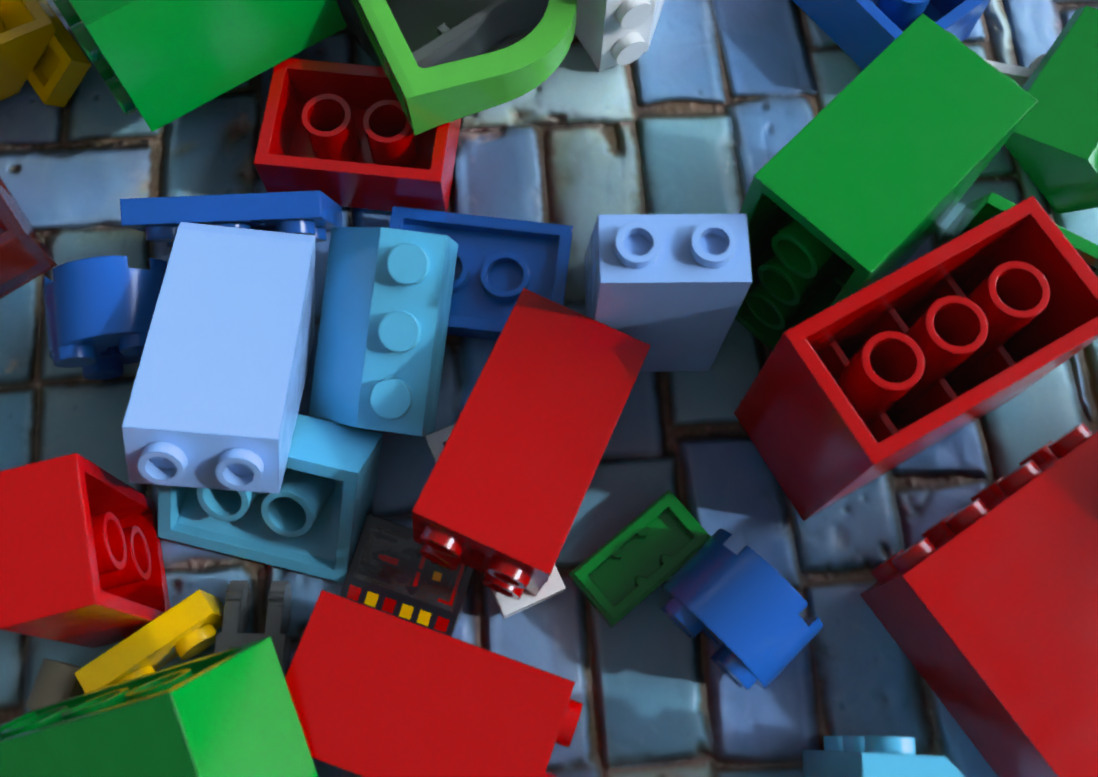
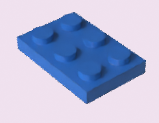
[120,190,343,248]
[389,206,573,340]

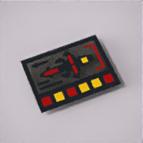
[340,513,476,637]

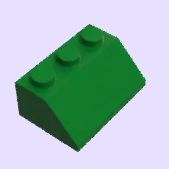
[1004,6,1098,214]

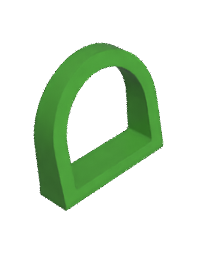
[350,0,577,135]

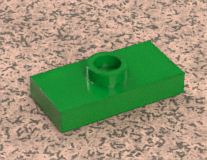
[568,489,711,628]

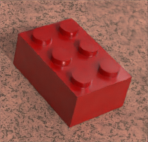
[253,58,461,212]
[0,453,171,648]

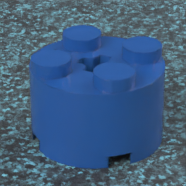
[42,256,168,380]
[661,529,823,690]

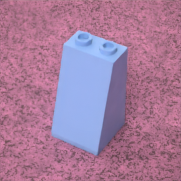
[584,214,752,372]
[122,222,315,494]

